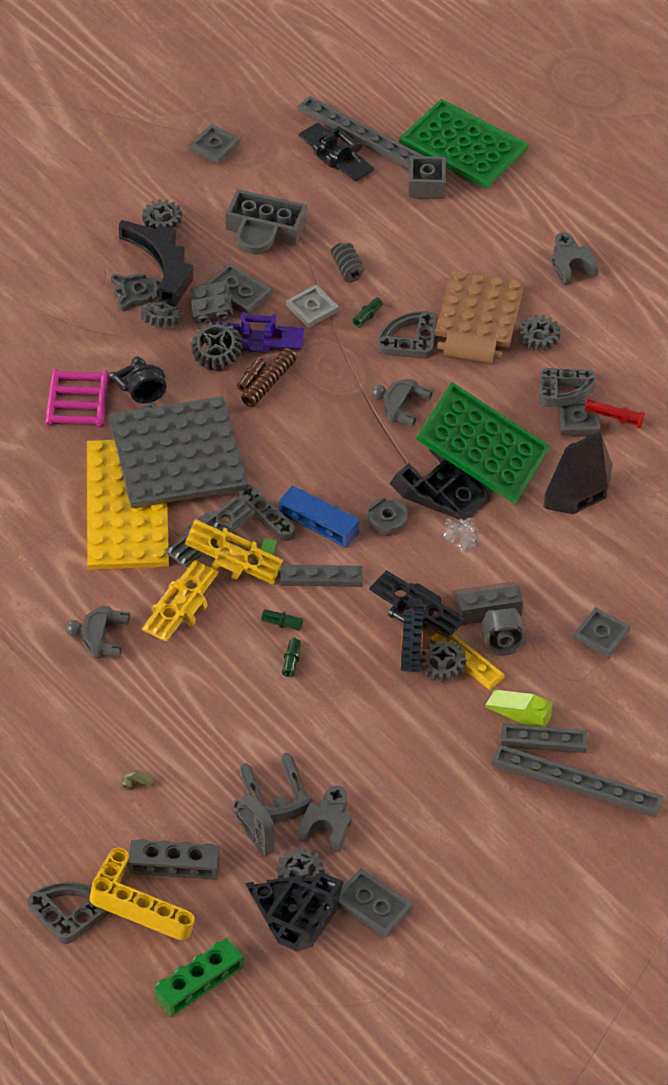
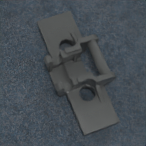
[166,496,255,568]

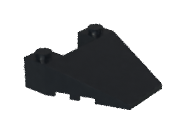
[389,449,490,521]

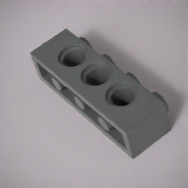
[128,839,220,880]

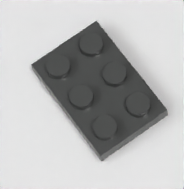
[205,263,272,315]
[337,868,413,939]

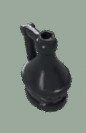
[109,356,167,404]

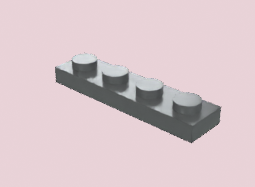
[281,565,362,587]
[501,723,588,753]

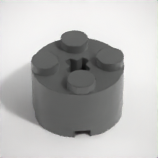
[481,608,526,656]

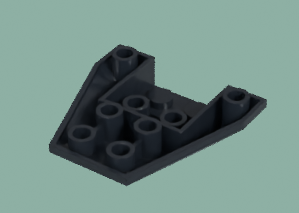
[543,432,613,514]

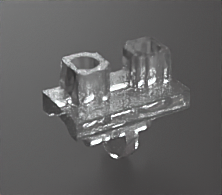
[442,517,480,553]

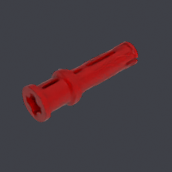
[584,399,645,429]

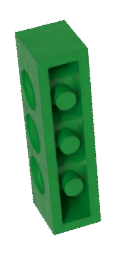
[154,938,244,1017]

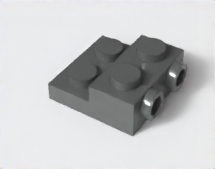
[191,281,233,324]

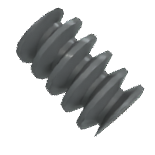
[331,243,365,283]

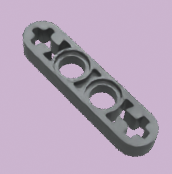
[239,485,295,541]

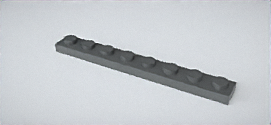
[299,96,423,169]
[492,745,663,818]

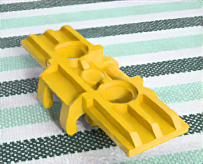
[185,519,283,585]
[142,560,219,642]

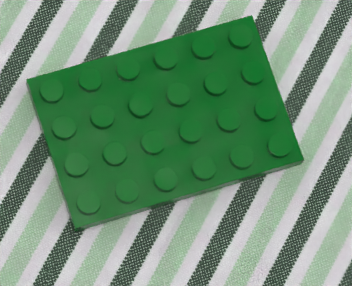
[399,99,529,189]
[415,382,550,504]

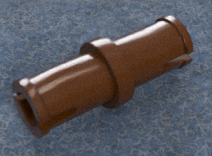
[237,357,267,392]

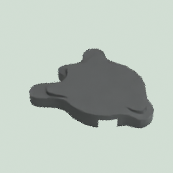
[110,274,162,311]

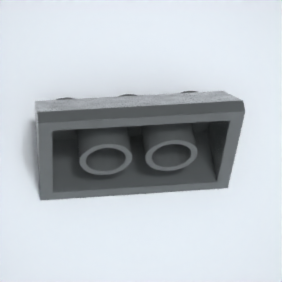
[453,581,523,625]

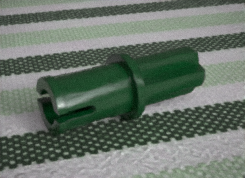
[352,297,383,328]
[261,609,303,631]
[281,638,301,677]

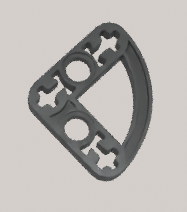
[378,311,436,358]
[540,368,596,407]
[233,795,275,857]
[27,882,110,944]

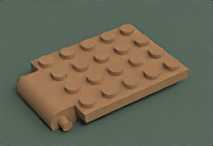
[435,271,525,364]

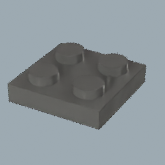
[190,124,240,164]
[558,400,601,435]
[573,607,631,658]

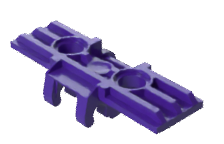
[213,312,304,352]

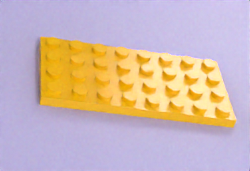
[87,440,169,570]

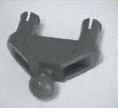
[371,379,433,428]
[66,606,130,658]

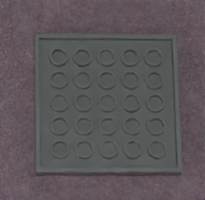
[108,396,249,508]

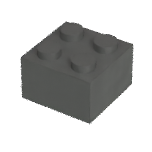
[408,156,446,198]

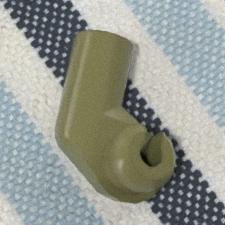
[121,770,154,790]

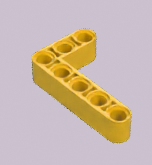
[89,848,195,940]

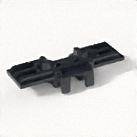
[299,122,374,182]
[369,570,466,639]

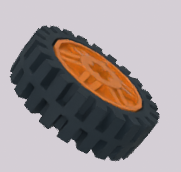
[401,610,423,672]

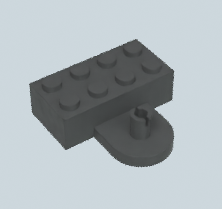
[226,189,307,255]

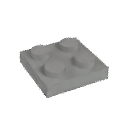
[286,285,339,328]

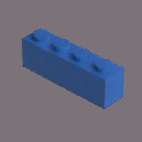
[279,485,359,548]

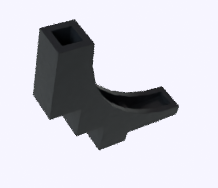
[119,220,193,307]

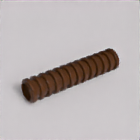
[241,348,297,407]

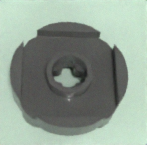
[368,498,408,536]

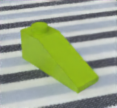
[485,690,553,727]

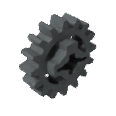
[142,199,182,229]
[140,301,182,328]
[519,315,561,351]
[420,638,466,683]
[277,847,324,879]

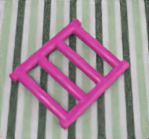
[45,369,109,427]

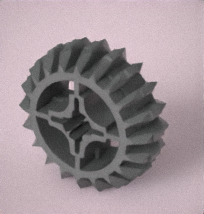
[191,321,243,371]

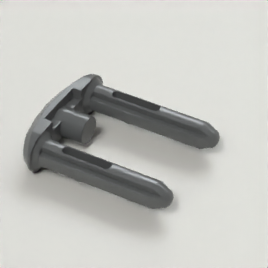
[240,753,313,822]

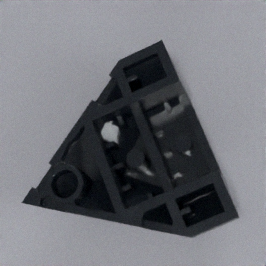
[245,873,343,951]

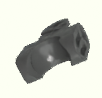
[551,232,598,284]
[298,786,353,852]

